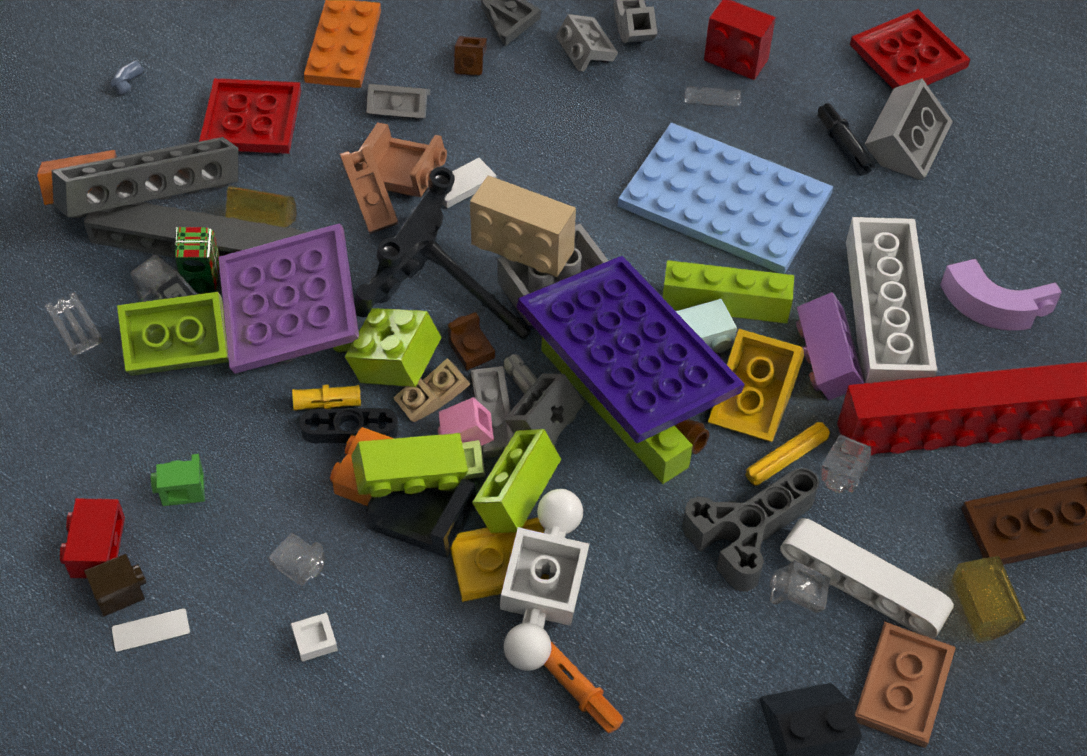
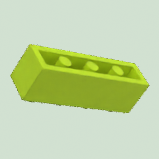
[662,260,794,323]

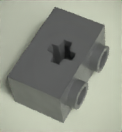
[504,374,585,445]

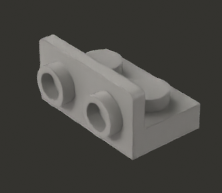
[556,14,618,72]

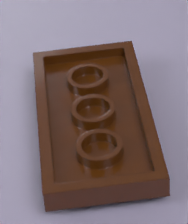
[961,476,1087,568]

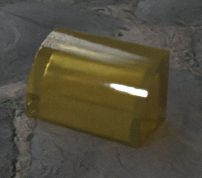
[225,186,297,228]
[951,556,1026,643]

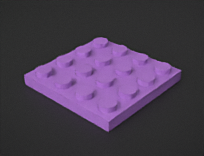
[219,223,359,374]

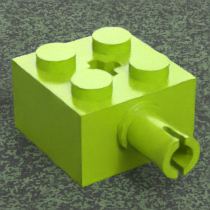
[333,308,442,387]

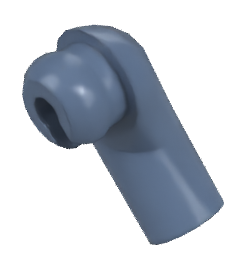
[110,60,143,95]

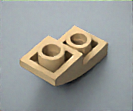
[393,358,470,422]

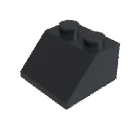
[760,683,862,756]

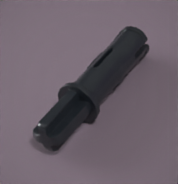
[818,103,876,175]

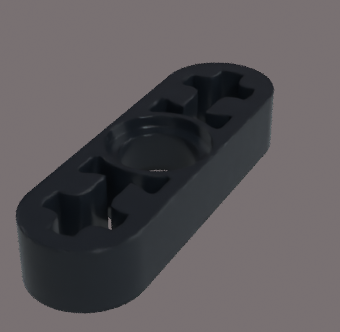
[299,408,399,444]

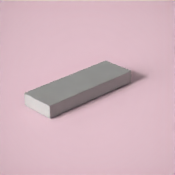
[471,366,514,458]

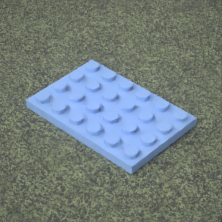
[618,123,833,274]

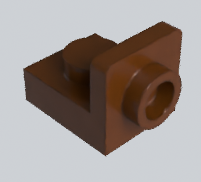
[454,36,487,75]
[448,312,495,371]

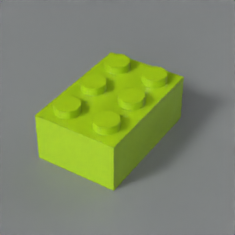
[117,292,229,376]

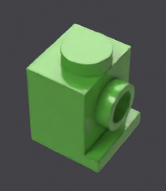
[151,454,205,506]

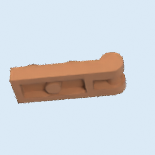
[340,144,399,234]

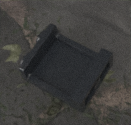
[367,479,477,557]

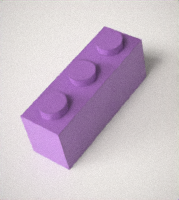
[796,292,865,400]

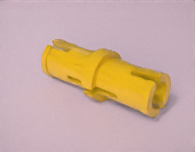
[292,384,361,411]

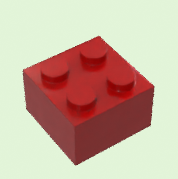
[704,0,776,80]

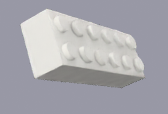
[846,217,937,383]

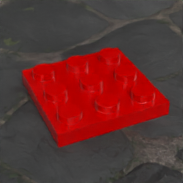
[850,9,970,89]
[199,78,301,154]

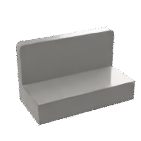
[366,84,430,118]

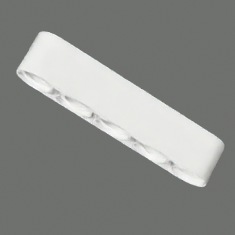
[780,518,954,638]

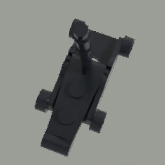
[354,167,531,340]

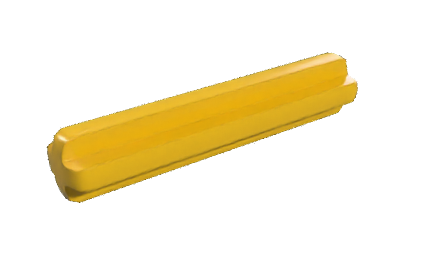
[745,422,830,486]

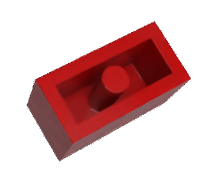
[60,498,125,578]

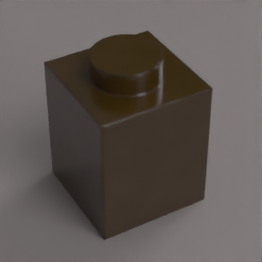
[84,554,147,617]

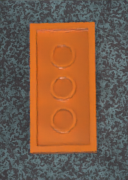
[304,0,381,88]

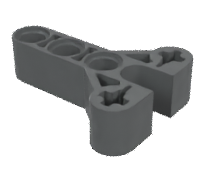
[682,468,819,591]

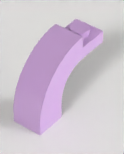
[940,259,1062,330]

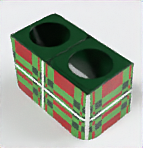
[175,227,219,294]

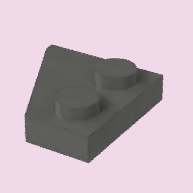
[481,0,541,46]

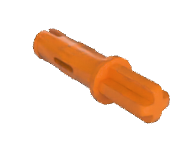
[544,642,624,733]

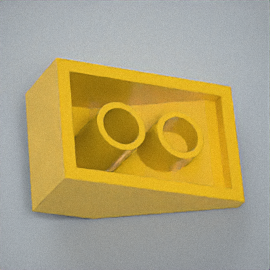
[708,329,804,442]

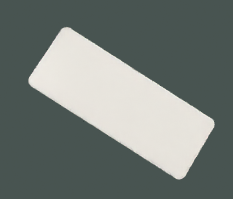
[112,609,190,652]

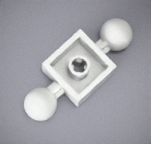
[500,489,589,671]

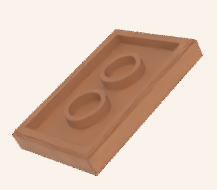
[855,622,956,748]

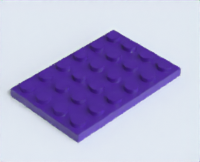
[517,256,745,443]

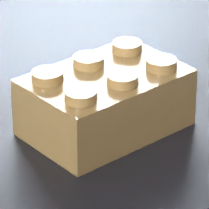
[470,175,576,277]

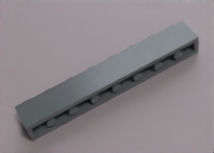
[84,202,308,262]

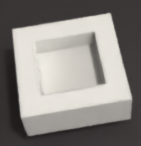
[291,613,338,662]

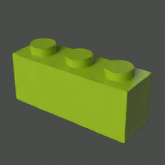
[472,429,561,533]
[351,433,468,497]

